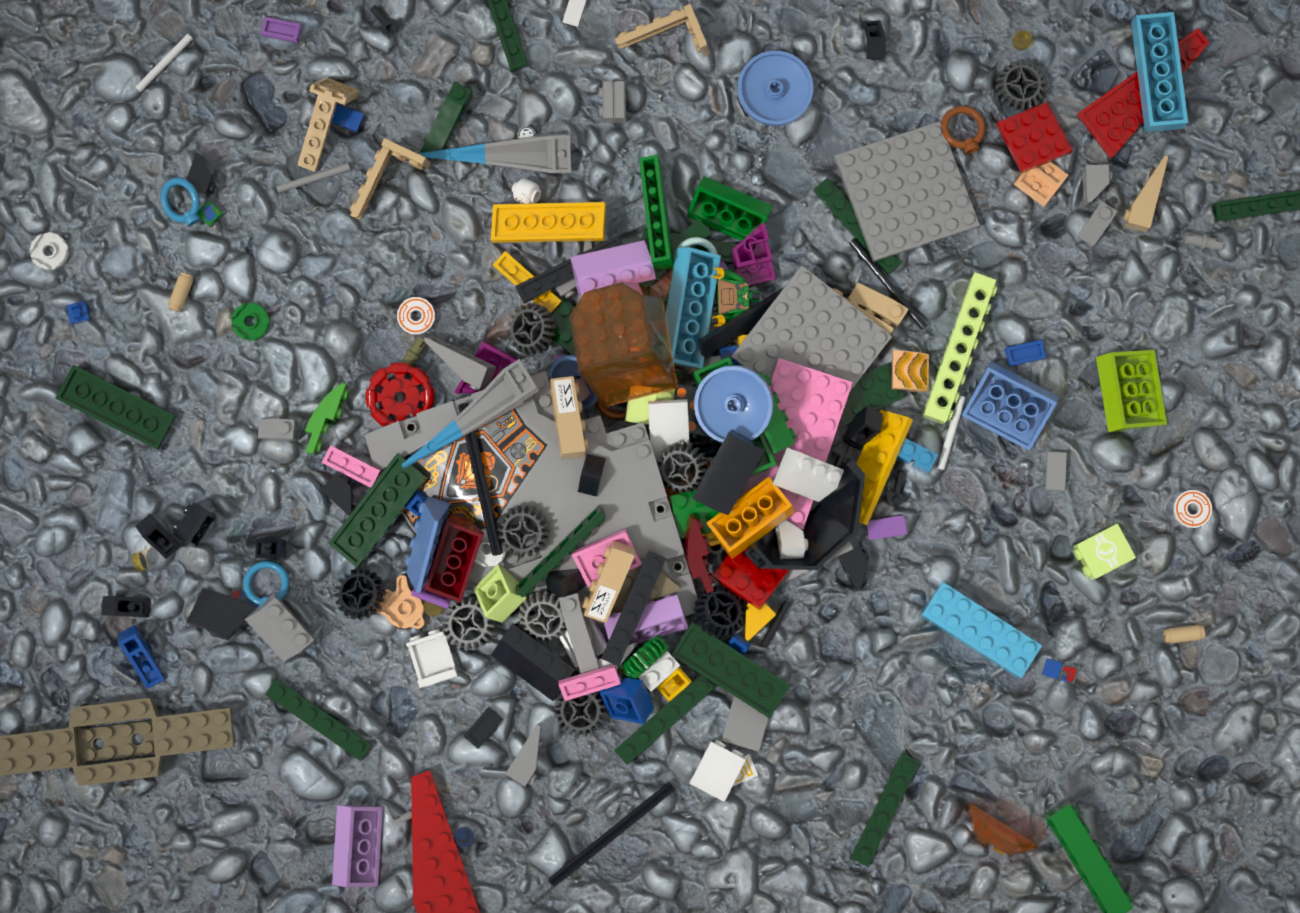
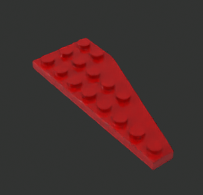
[411,770,480,913]

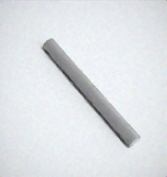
[276,163,351,193]

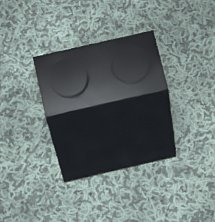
[172,502,216,548]

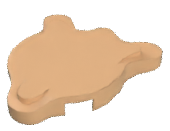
[376,575,425,629]

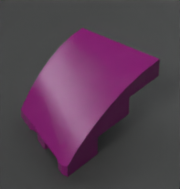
[732,223,776,286]
[454,340,517,394]

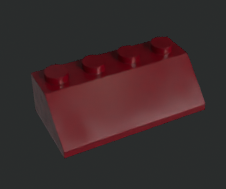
[425,513,484,603]

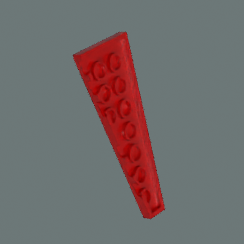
[1077,28,1210,159]

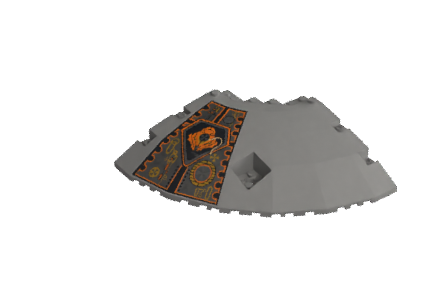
[364,371,698,625]

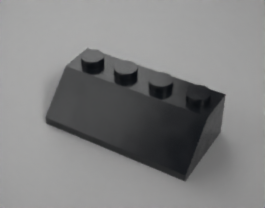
[491,623,576,701]

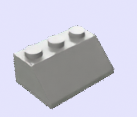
[245,593,314,662]

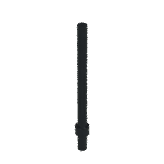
[849,238,927,330]

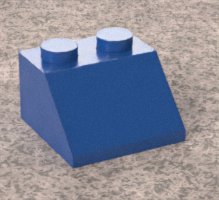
[599,678,654,724]

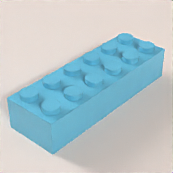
[1131,12,1188,132]
[658,247,721,369]
[919,582,1042,679]

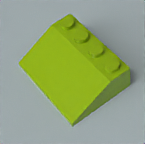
[1096,350,1167,432]

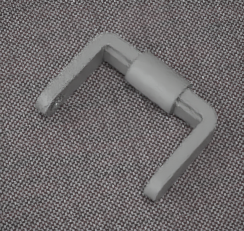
[383,791,412,824]

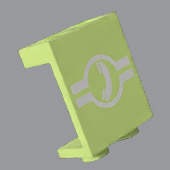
[1073,523,1136,580]

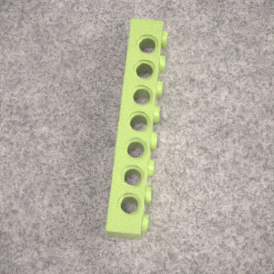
[922,272,997,425]

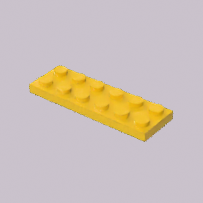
[491,202,606,243]
[856,410,913,526]

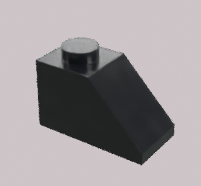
[862,20,886,60]
[184,153,216,199]
[843,406,883,449]
[320,473,354,516]
[135,513,180,559]
[838,546,869,592]
[101,596,149,618]

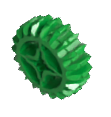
[622,635,669,679]

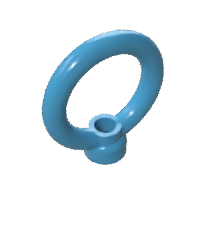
[161,177,201,227]
[243,561,289,606]

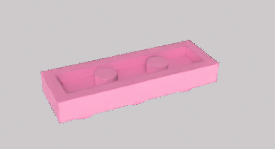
[322,445,382,487]
[559,664,621,701]

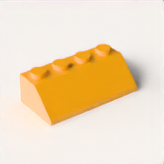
[707,477,795,559]

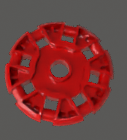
[365,362,435,430]

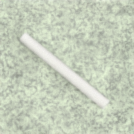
[135,34,193,92]
[937,396,965,470]

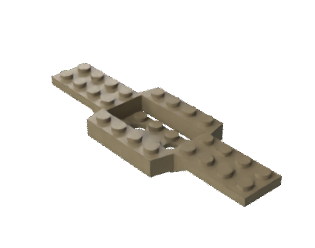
[0,698,235,786]

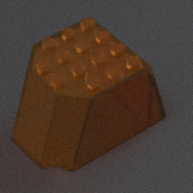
[569,282,678,407]

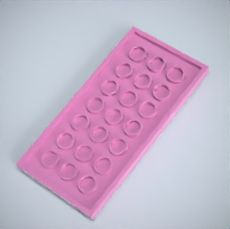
[738,358,853,529]

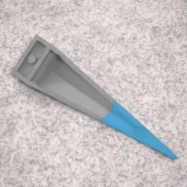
[419,134,571,173]
[402,359,539,468]

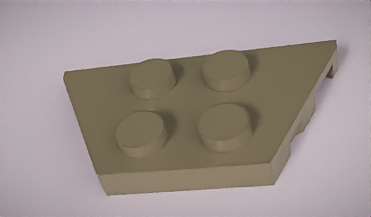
[611,562,681,613]

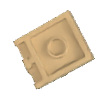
[615,4,710,57]
[297,77,360,172]
[350,138,431,220]

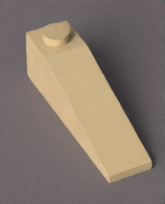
[1123,156,1169,232]

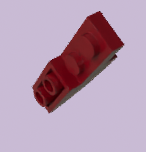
[685,513,715,593]

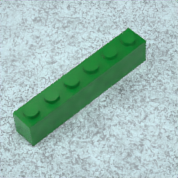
[639,155,674,271]

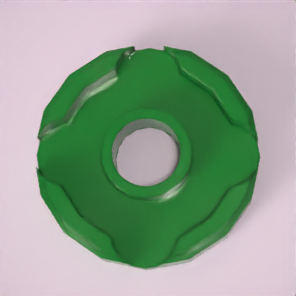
[231,303,270,341]

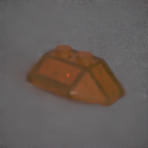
[966,803,1038,856]

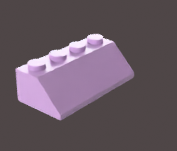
[570,240,656,296]
[604,595,689,645]
[332,805,383,887]

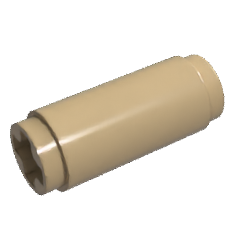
[168,272,193,313]
[1163,625,1205,644]

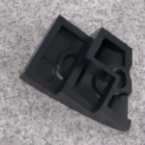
[186,588,257,640]

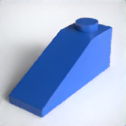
[118,625,165,689]

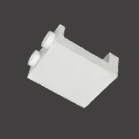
[406,629,458,688]
[689,740,746,802]

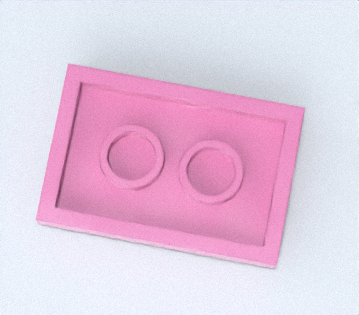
[572,529,642,588]

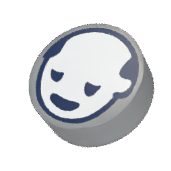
[517,126,536,138]

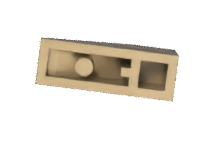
[848,283,908,329]

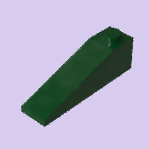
[420,82,473,161]

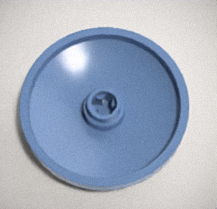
[737,51,813,126]
[694,365,774,443]

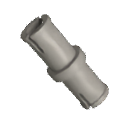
[1183,232,1224,251]

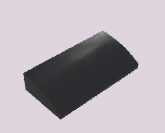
[692,429,766,515]

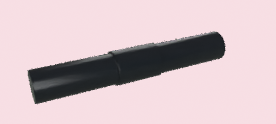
[760,600,791,647]

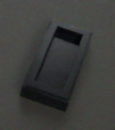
[463,707,504,749]

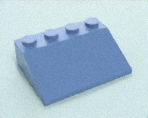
[961,361,1059,451]
[405,496,451,593]

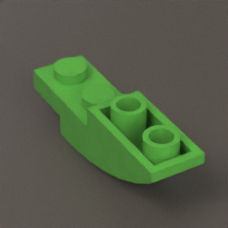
[305,383,350,456]

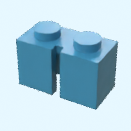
[896,438,938,474]

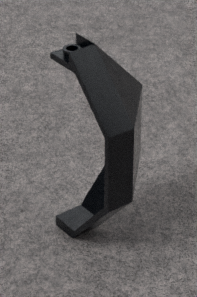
[744,459,865,570]

